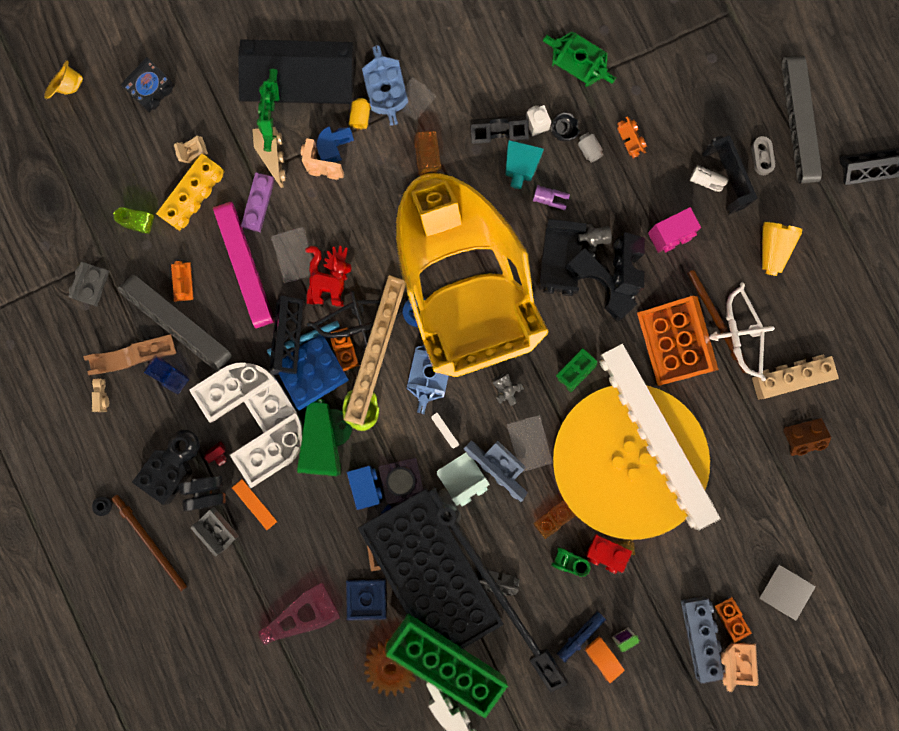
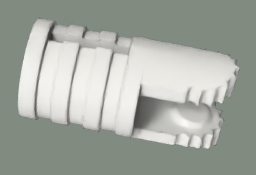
[690,165,728,192]

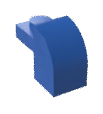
[317,127,354,163]

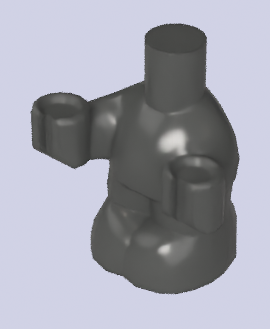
[578,224,612,253]
[491,373,524,406]

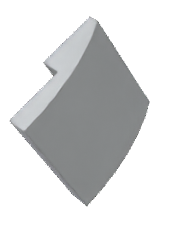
[760,565,815,621]

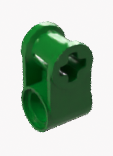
[551,547,590,577]

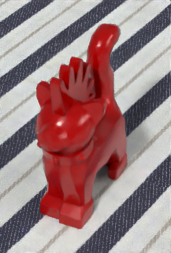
[305,246,352,307]

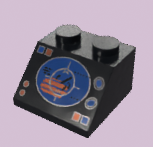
[120,57,175,113]

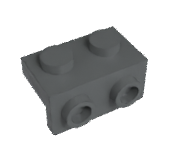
[191,507,239,556]

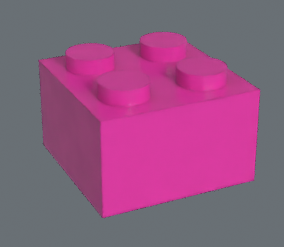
[648,207,701,253]

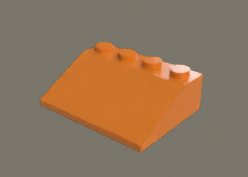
[637,296,719,386]

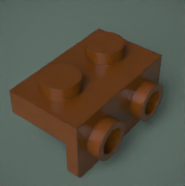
[783,418,832,456]

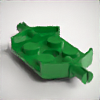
[543,32,616,87]
[257,69,280,152]

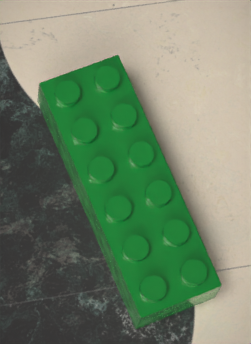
[385,614,508,718]

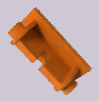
[617,117,647,158]
[171,261,194,302]

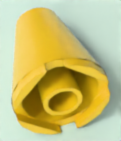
[762,222,803,276]

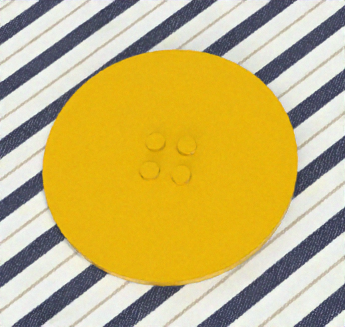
[553,386,710,540]

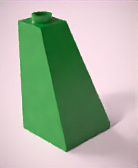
[297,399,342,476]

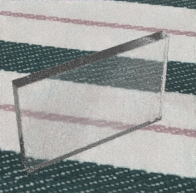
[271,227,312,283]
[507,415,553,472]

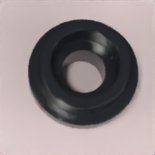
[92,496,112,516]

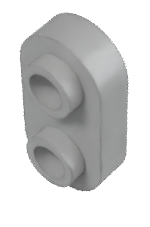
[751,136,775,175]

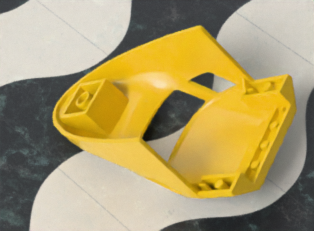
[396,173,548,377]

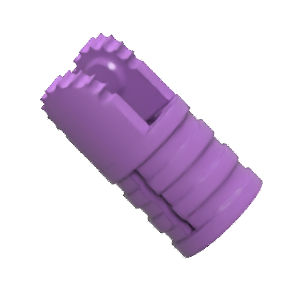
[533,185,570,210]

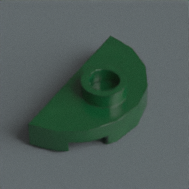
[330,409,353,447]

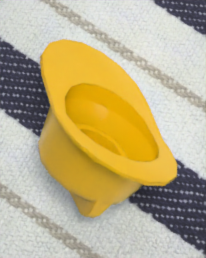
[45,61,82,99]

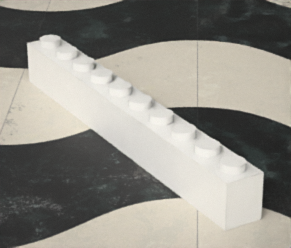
[599,344,720,530]

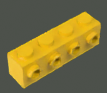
[156,153,224,231]

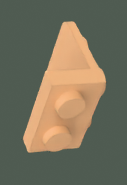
[301,138,344,180]
[722,642,758,691]

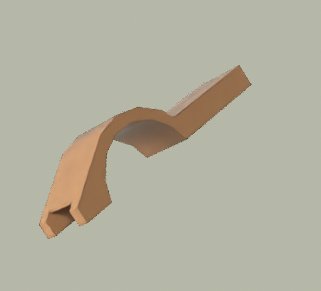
[84,335,177,375]

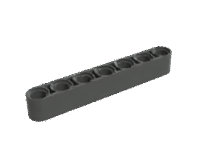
[782,55,822,184]
[118,275,232,371]

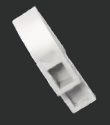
[426,681,476,731]

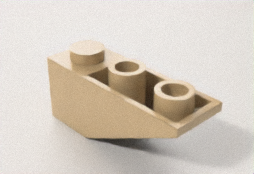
[252,127,286,188]

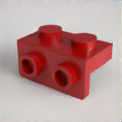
[585,534,632,574]

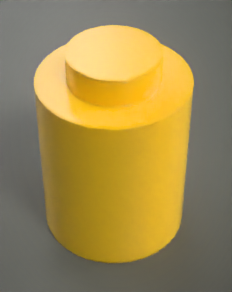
[349,98,371,129]

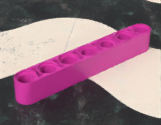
[213,201,274,329]

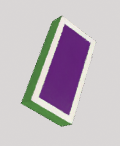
[612,627,639,652]

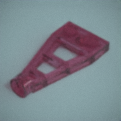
[258,582,341,645]

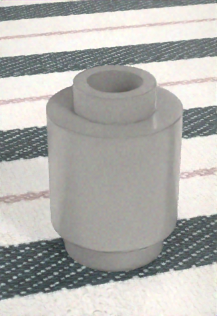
[578,133,604,163]

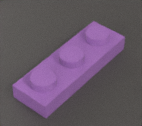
[241,172,275,232]

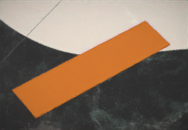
[232,479,277,530]

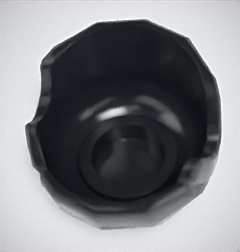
[551,112,580,142]

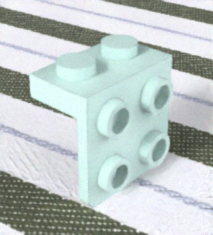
[437,452,490,506]

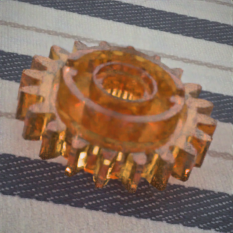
[364,639,416,696]

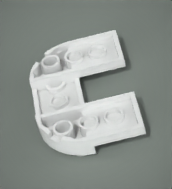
[189,363,304,488]

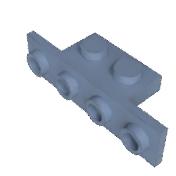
[464,440,528,502]

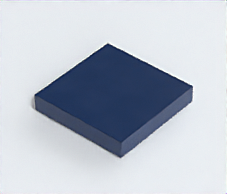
[346,579,386,620]

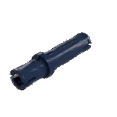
[556,611,606,663]

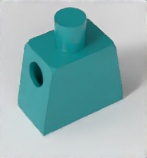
[505,140,544,189]

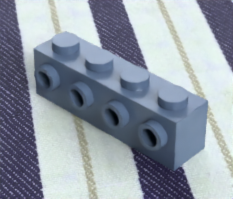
[681,596,726,683]

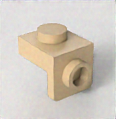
[174,136,208,164]

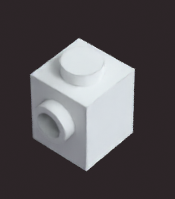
[526,105,551,136]

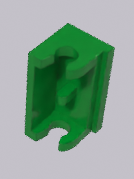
[556,349,597,393]

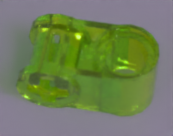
[114,207,154,234]

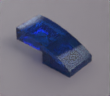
[144,355,189,394]

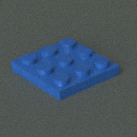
[278,335,349,410]

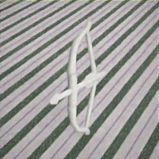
[709,282,775,381]

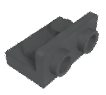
[69,261,110,307]

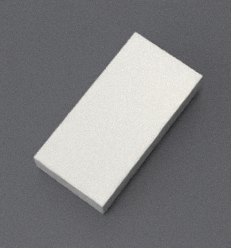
[432,413,459,448]

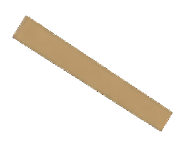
[344,275,406,426]

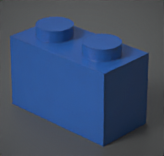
[347,466,383,510]

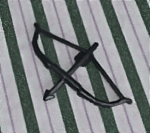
[307,291,408,349]

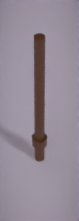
[687,270,749,373]
[111,495,187,591]

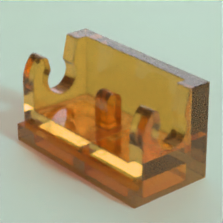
[414,131,441,176]

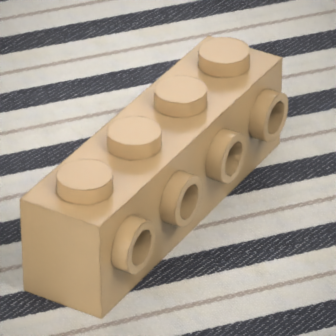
[752,354,839,400]

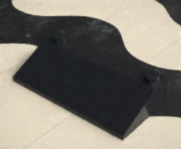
[238,39,355,104]

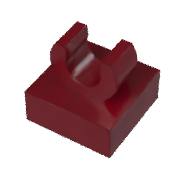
[204,441,227,466]

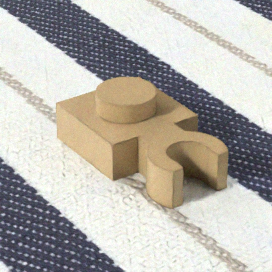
[92,379,109,412]

